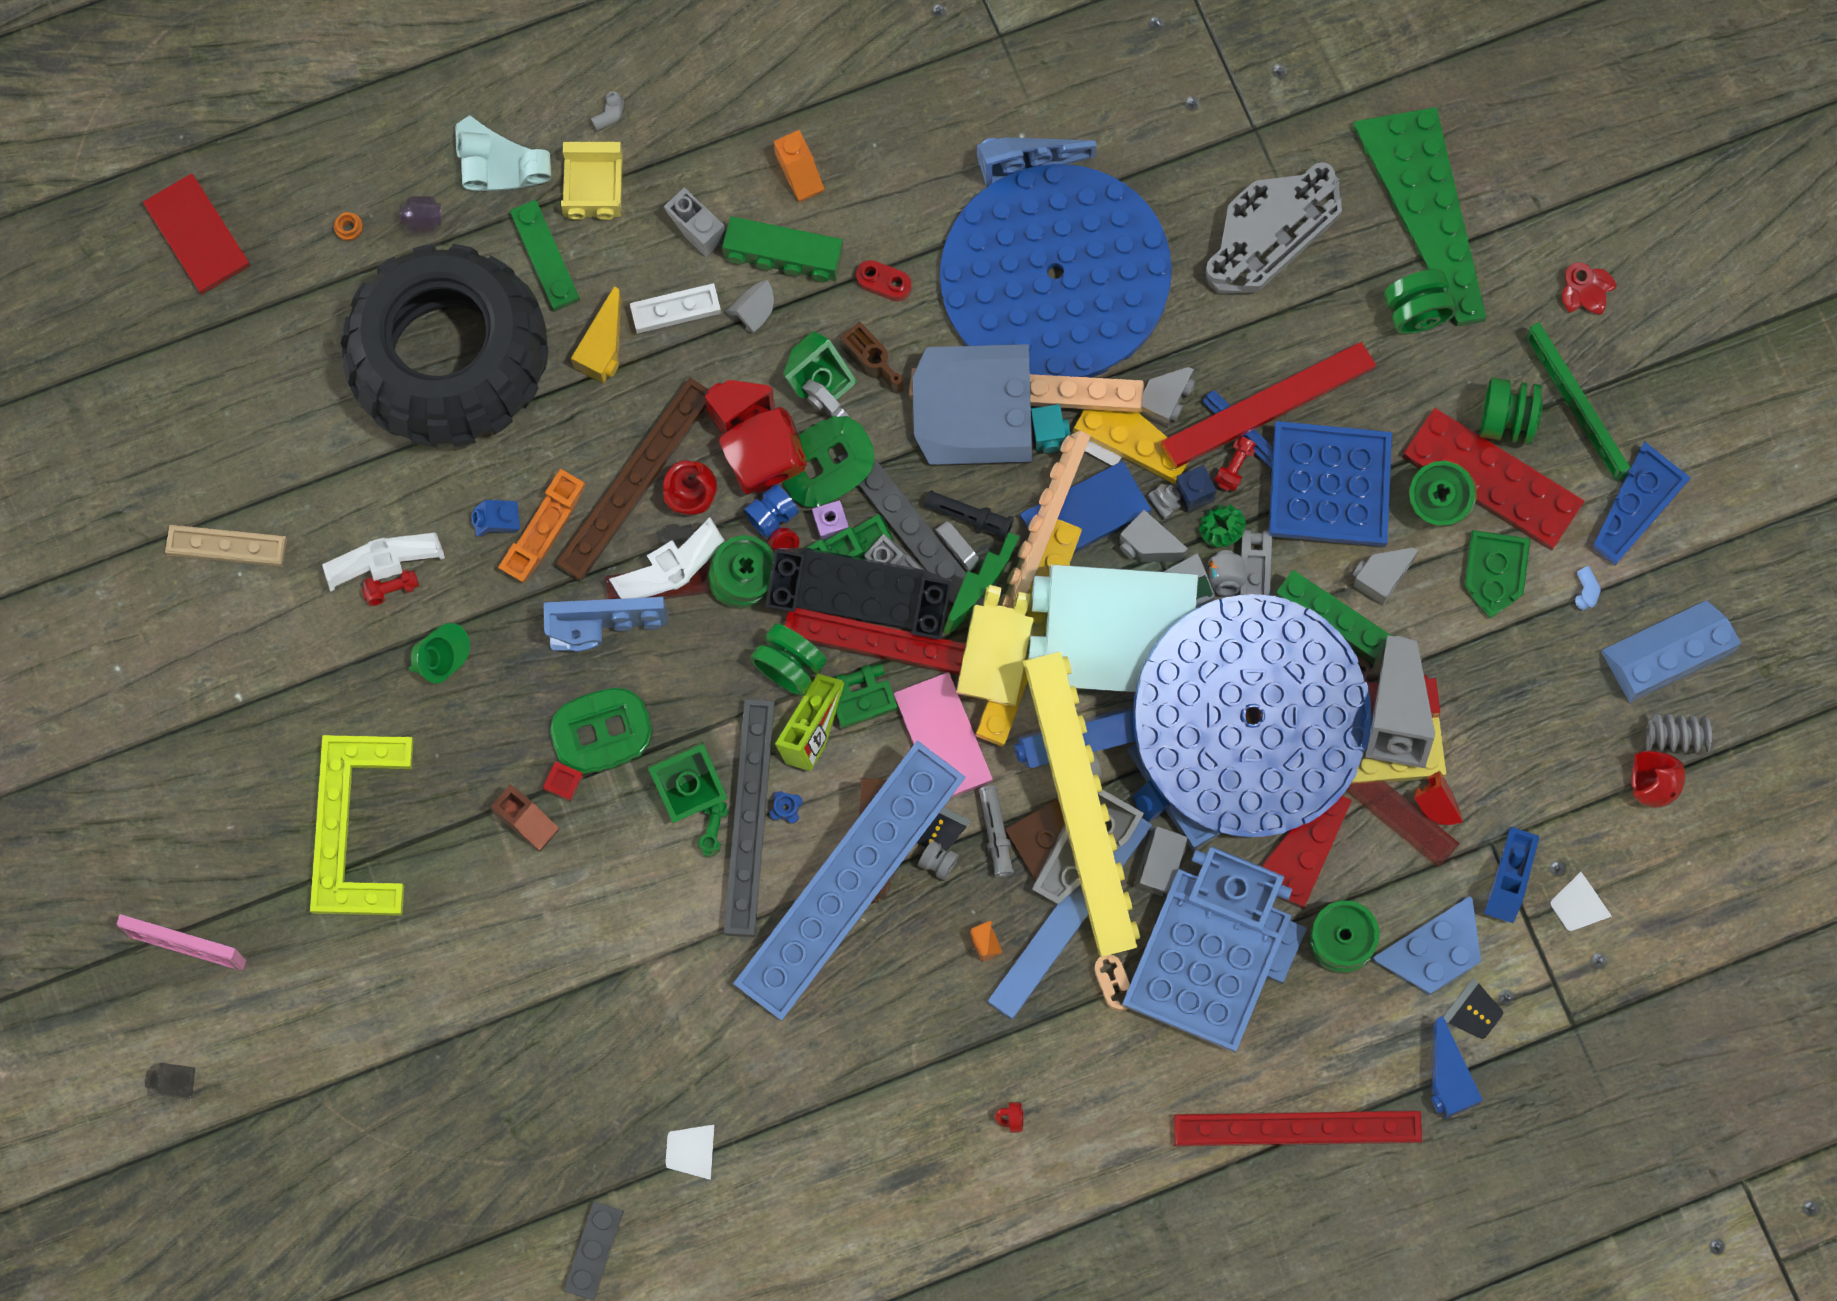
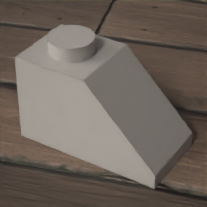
[1119,510,1188,562]
[1353,547,1418,606]

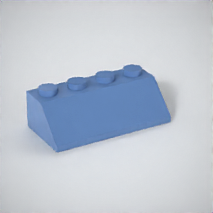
[1601,600,1741,703]

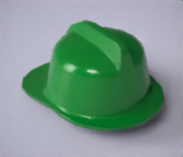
[409,623,470,684]

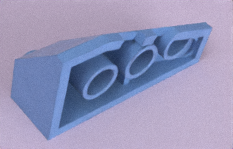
[977,137,1097,187]

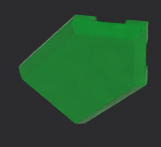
[1464,530,1531,619]

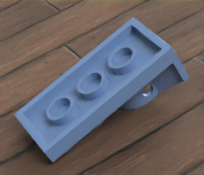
[544,597,668,652]

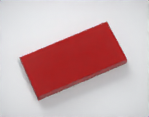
[143,173,251,295]

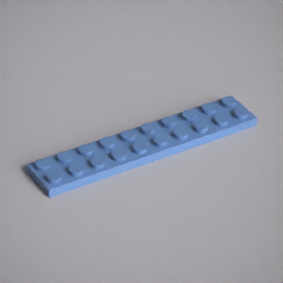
[733,740,966,1021]

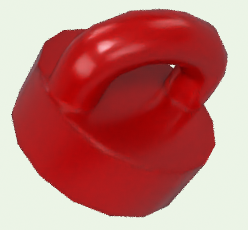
[767,527,800,553]
[995,1102,1024,1133]

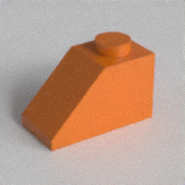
[773,130,825,202]

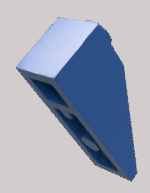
[1484,827,1540,923]
[1431,1016,1483,1119]

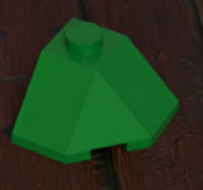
[783,331,858,400]

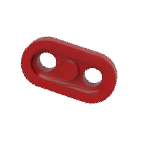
[856,260,912,302]

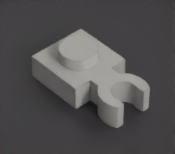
[802,379,848,418]

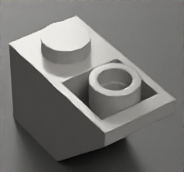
[664,187,726,257]
[1138,367,1196,428]

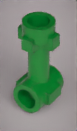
[697,801,728,858]

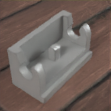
[1133,826,1188,896]

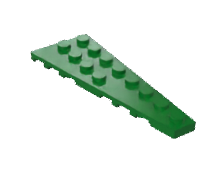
[1353,107,1486,327]

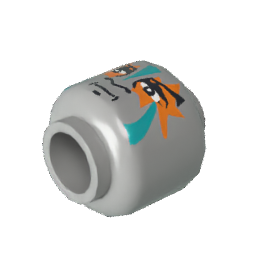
[1206,550,1246,596]

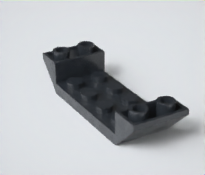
[765,548,952,639]

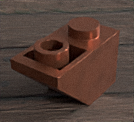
[491,784,560,852]

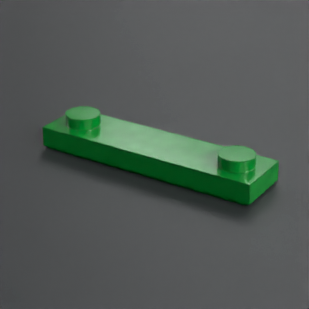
[509,199,580,312]

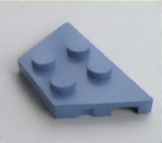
[1372,896,1481,995]

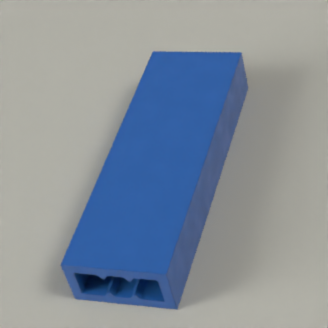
[1014,707,1135,768]

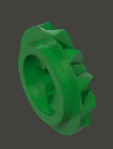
[1198,504,1246,547]

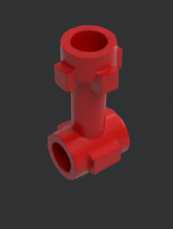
[1214,436,1256,492]
[361,569,419,606]

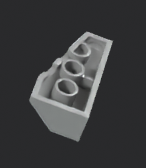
[1032,790,1144,904]

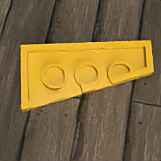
[1073,409,1189,485]

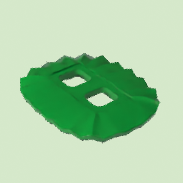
[783,416,875,507]
[550,688,653,774]

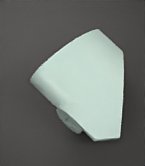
[455,115,551,191]

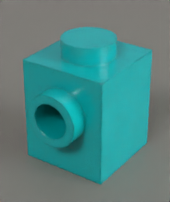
[1031,404,1070,453]

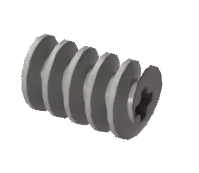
[1646,713,1712,754]

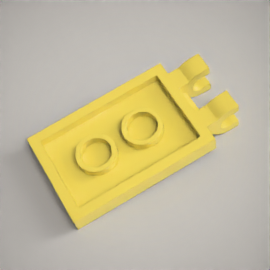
[956,585,1034,706]

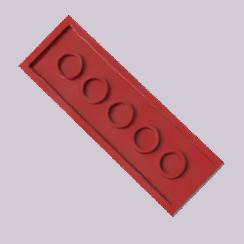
[1403,408,1585,551]

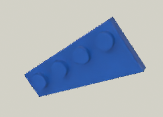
[1592,441,1691,566]

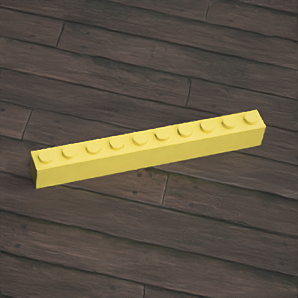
[1023,652,1140,957]

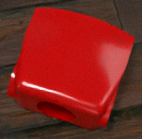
[719,406,807,495]

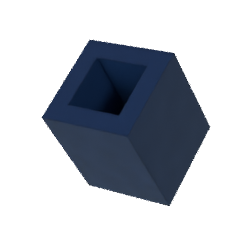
[1175,465,1216,513]

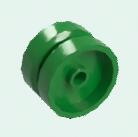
[1384,269,1458,335]
[1409,461,1477,526]
[707,535,775,609]
[750,624,827,696]
[1309,900,1380,974]

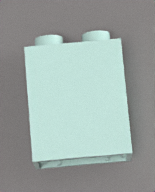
[1028,564,1198,692]

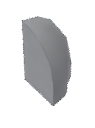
[724,280,774,332]

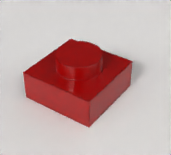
[543,761,584,802]

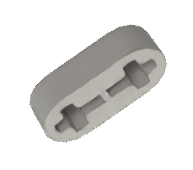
[935,521,981,572]

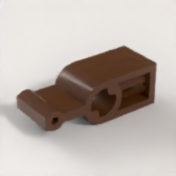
[840,321,903,394]

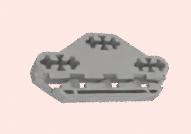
[1205,162,1342,294]

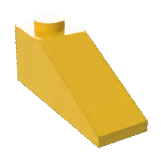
[571,286,622,384]

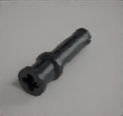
[924,490,1014,542]

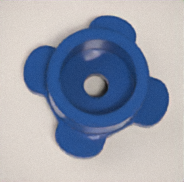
[770,791,803,824]

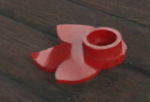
[1562,262,1616,315]

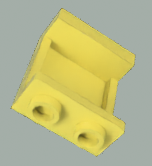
[561,142,623,220]

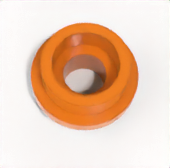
[334,212,363,241]

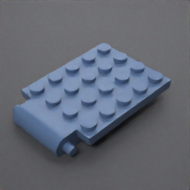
[1122,846,1293,1053]

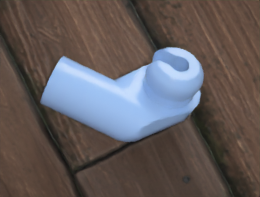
[1575,566,1601,610]

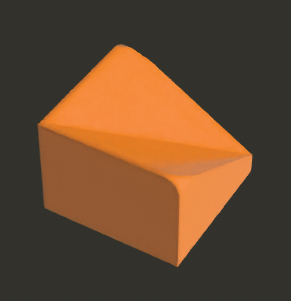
[970,921,1002,962]

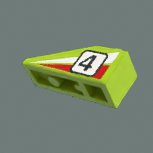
[775,674,844,772]

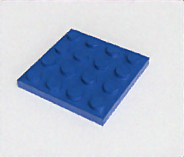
[1269,421,1392,547]

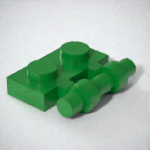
[835,664,898,729]

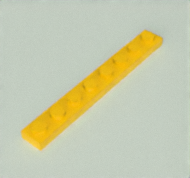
[975,519,1082,747]

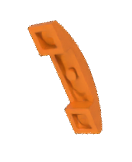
[498,468,586,583]

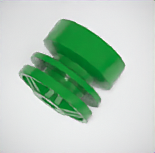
[1480,377,1543,445]

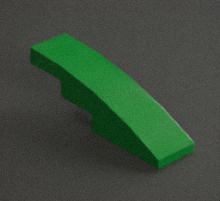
[806,514,894,558]
[943,532,1020,635]

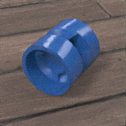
[743,484,799,539]

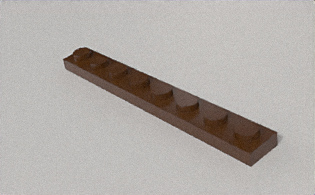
[556,377,709,582]

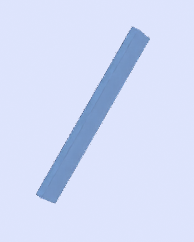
[988,818,1153,1020]

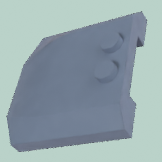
[912,344,1032,465]

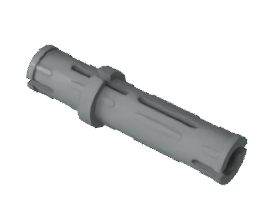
[978,785,1014,877]

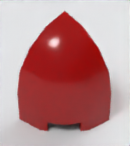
[1414,771,1463,825]

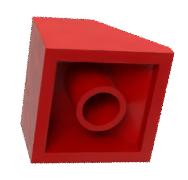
[704,380,775,435]

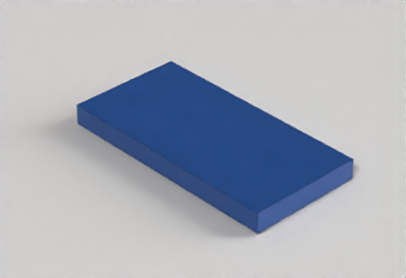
[1020,461,1152,553]

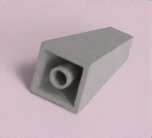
[1365,635,1435,768]

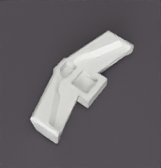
[609,517,725,599]
[322,532,445,592]

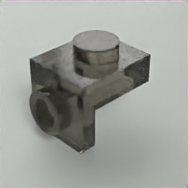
[657,524,694,547]
[145,1063,196,1099]

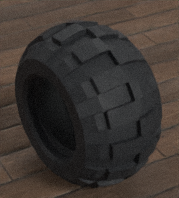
[340,244,548,447]

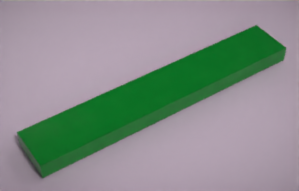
[1526,322,1630,481]

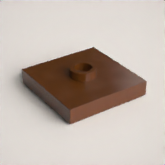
[1005,799,1065,881]

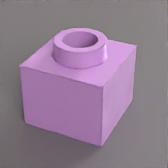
[812,500,849,541]

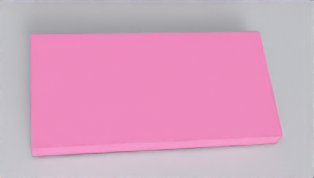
[893,672,993,798]
[116,914,247,971]

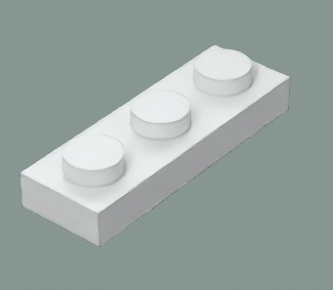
[630,283,721,334]

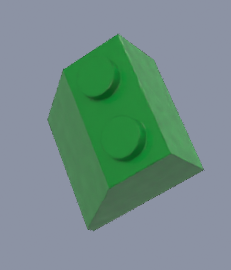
[648,741,728,823]

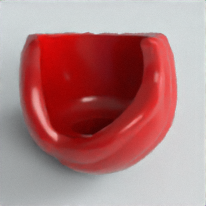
[663,460,717,515]
[1631,750,1686,808]

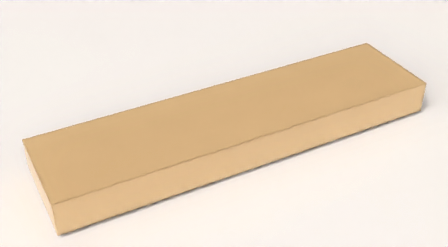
[165,525,287,567]

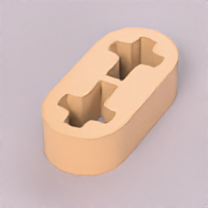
[1094,955,1130,1012]

